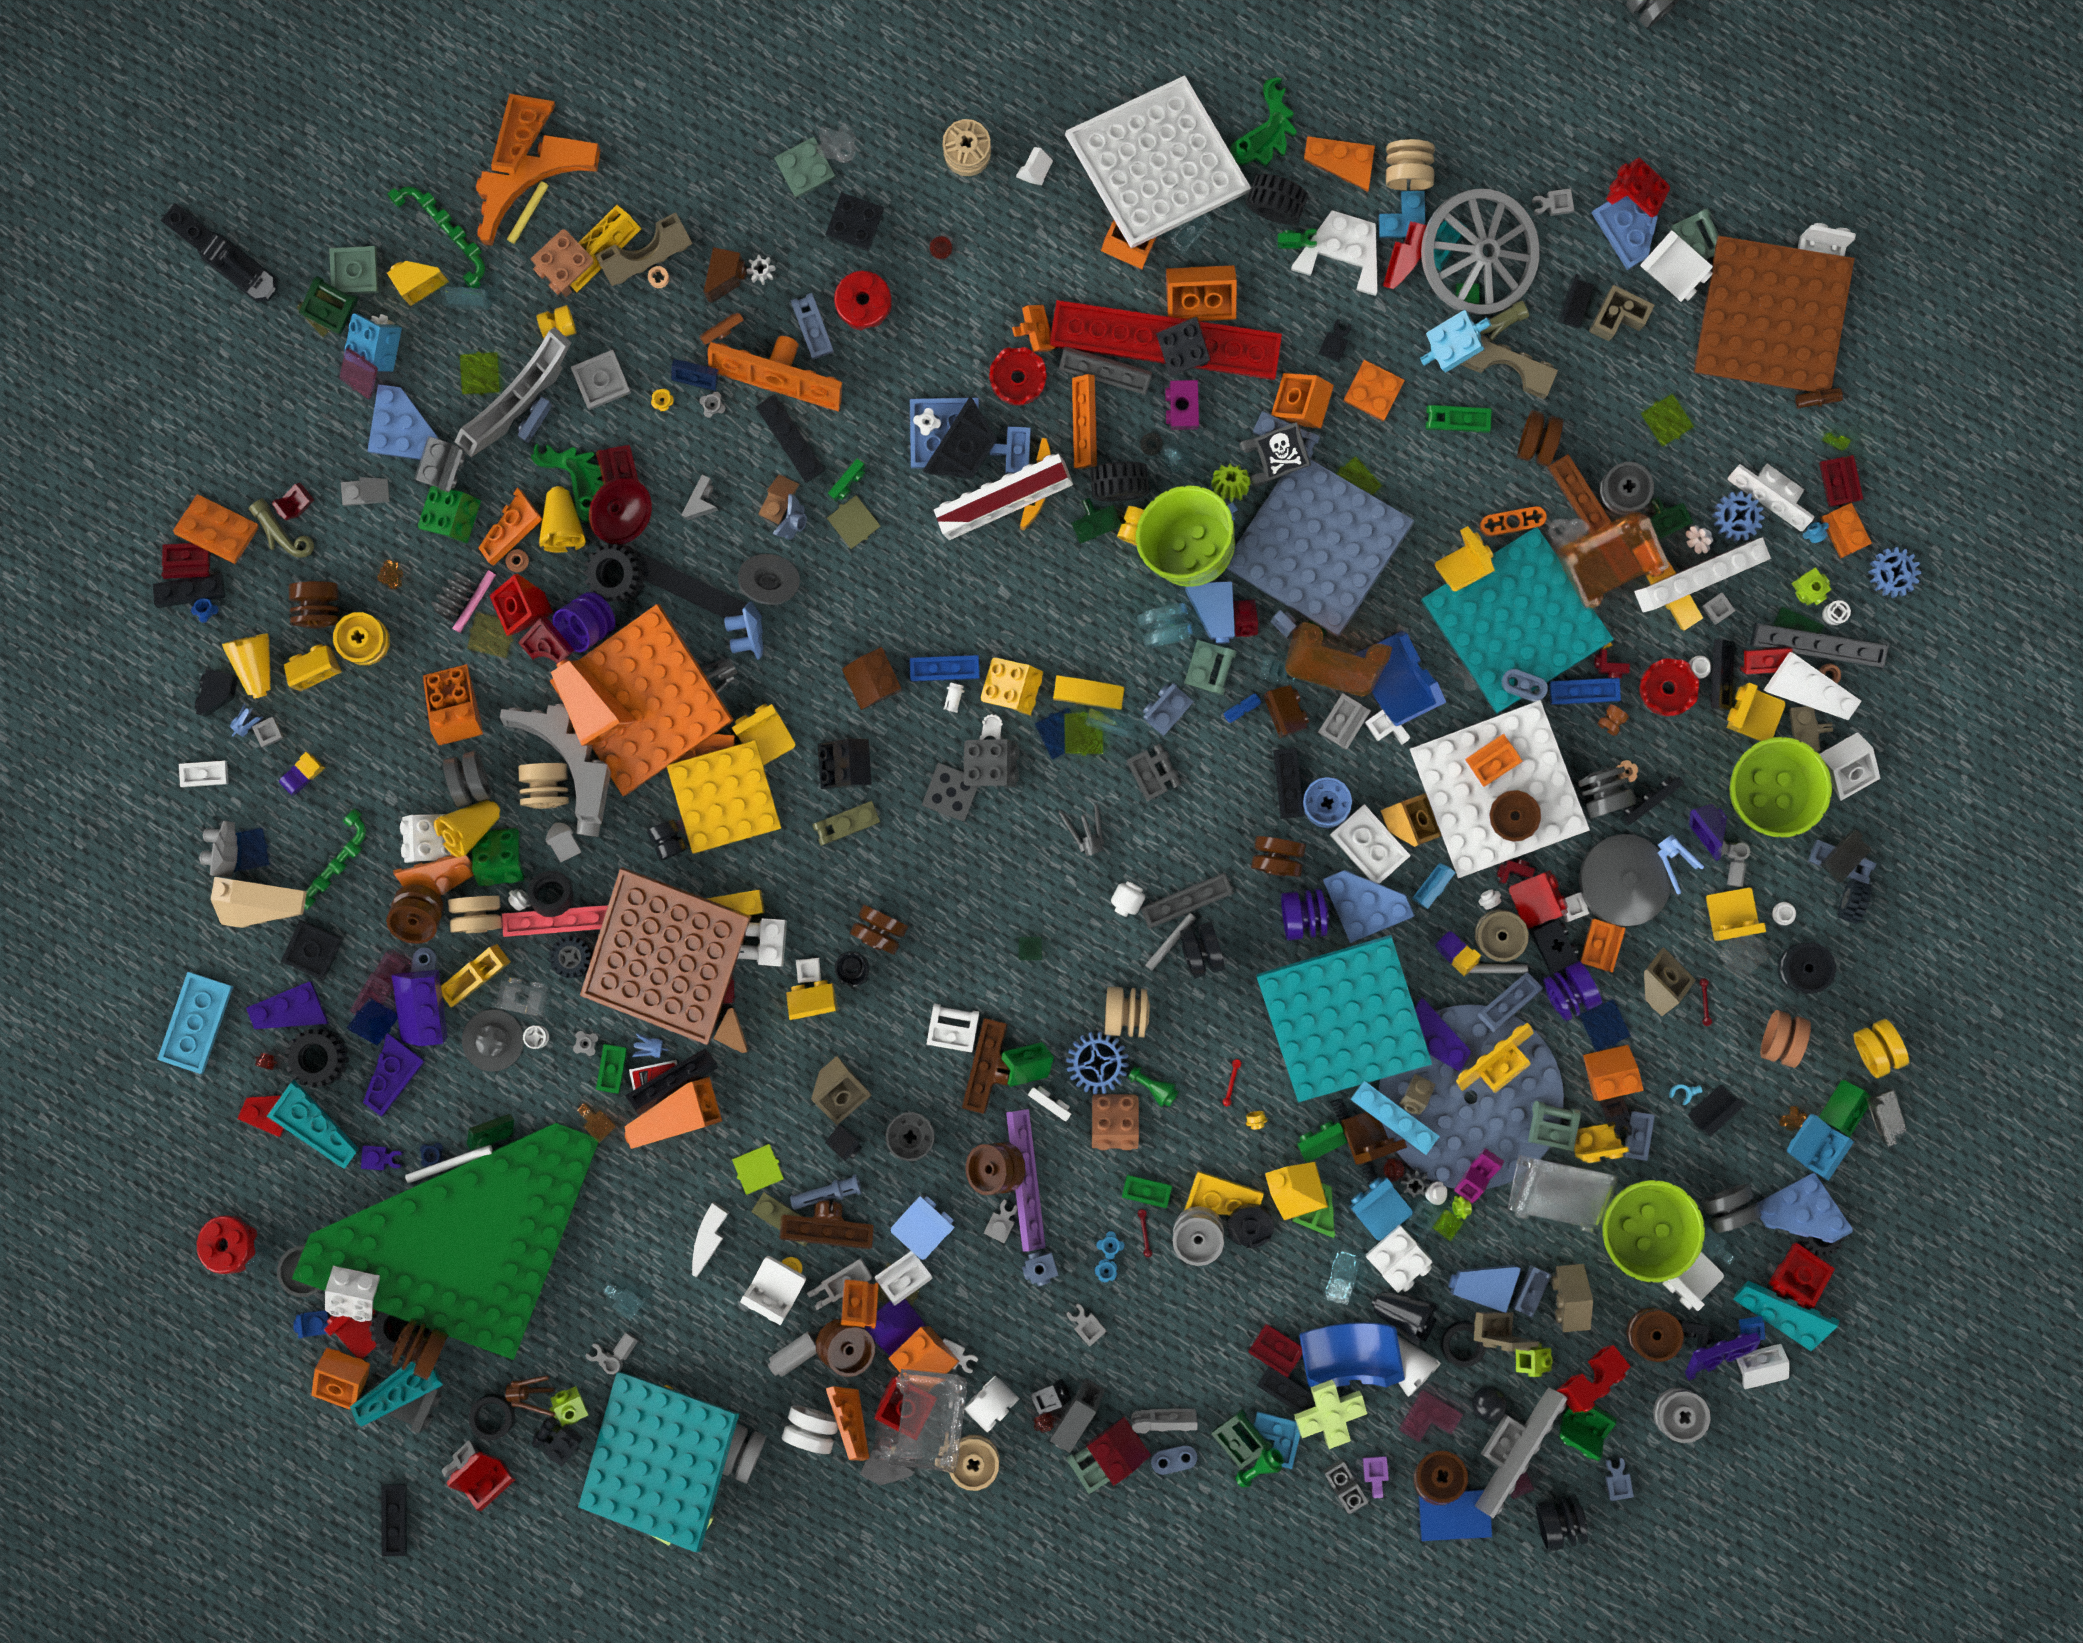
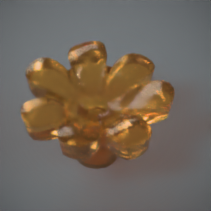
[377,559,403,589]
[1779,1106,1808,1131]

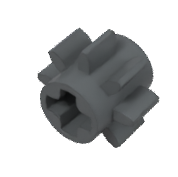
[1401,1167,1430,1198]

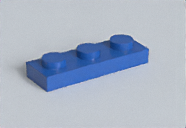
[910,655,980,682]
[1549,678,1621,705]

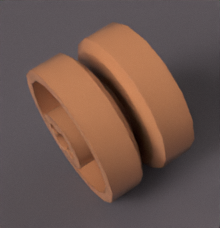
[1760,1010,1811,1068]

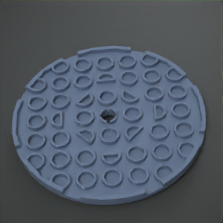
[1378,1005,1564,1189]

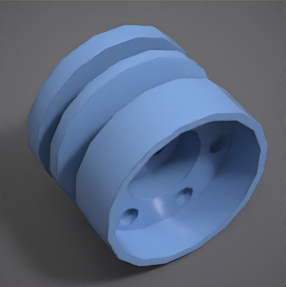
[1303,777,1352,829]

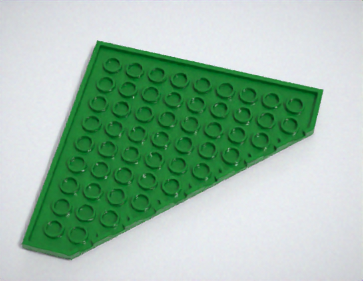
[292,1123,600,1360]

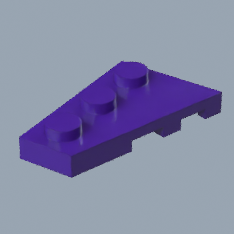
[246,981,329,1029]
[1415,997,1471,1072]
[363,1033,425,1117]
[1685,1332,1761,1381]

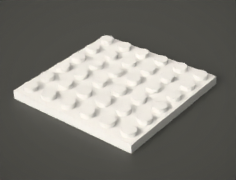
[1065,76,1251,248]
[1410,700,1589,878]

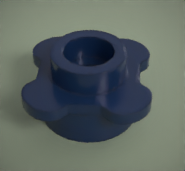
[420,1143,444,1167]

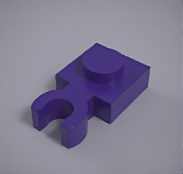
[361,1145,403,1170]

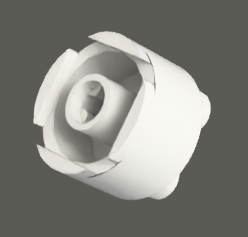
[964,1376,1019,1432]

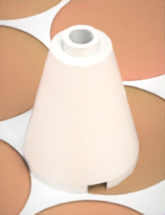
[1397,1335,1441,1397]

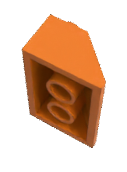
[1166,265,1237,321]

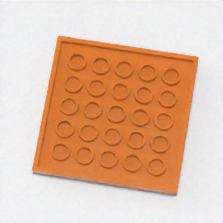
[550,604,734,796]

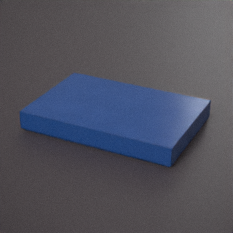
[1419,1489,1492,1541]

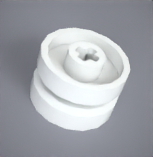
[782,1406,838,1454]

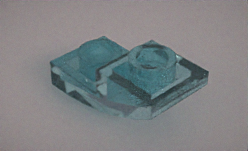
[1324,1251,1360,1305]

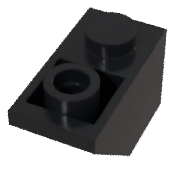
[195,669,238,717]
[825,1123,863,1161]

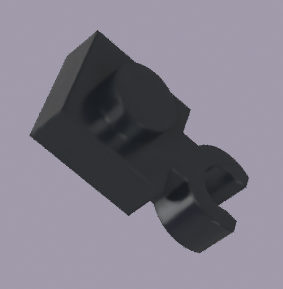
[1318,319,1351,363]
[1600,1097,1632,1139]

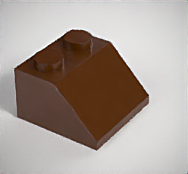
[703,247,747,303]
[842,647,902,710]
[1263,685,1309,739]

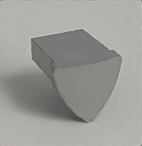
[546,822,581,862]

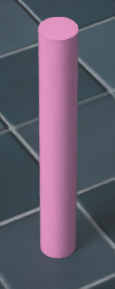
[452,570,496,633]

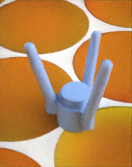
[1658,834,1704,894]

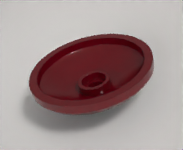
[589,477,652,545]

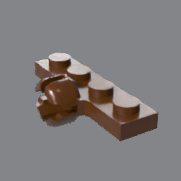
[962,1018,1011,1114]
[779,1200,874,1249]

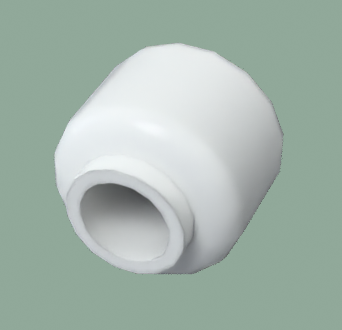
[1111,881,1145,917]

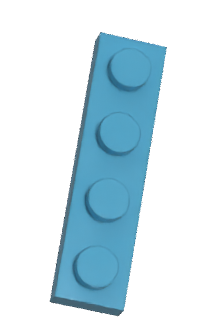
[1350,1081,1440,1155]

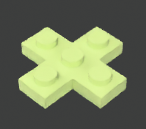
[1294,1380,1367,1449]

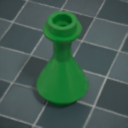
[1128,1067,1179,1107]
[1236,1448,1284,1488]

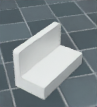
[1736,1344,1789,1389]

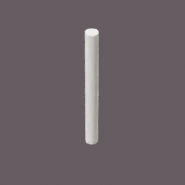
[405,1145,493,1183]

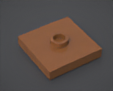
[699,312,744,345]

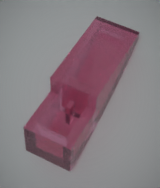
[350,949,411,1023]

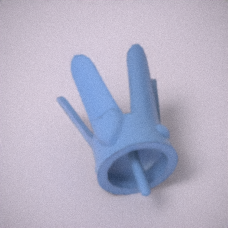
[230,703,264,737]
[632,1033,668,1058]

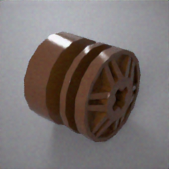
[288,581,339,629]
[390,1318,448,1380]

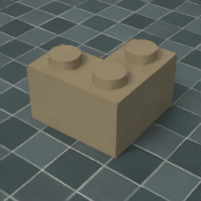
[1589,285,1655,341]
[1552,1264,1593,1332]

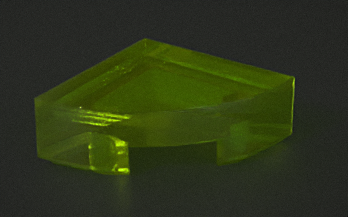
[1822,433,1851,451]

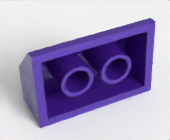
[392,970,448,1046]

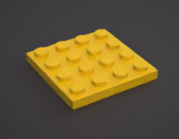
[667,740,782,854]

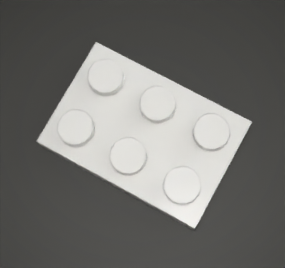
[1330,804,1411,884]

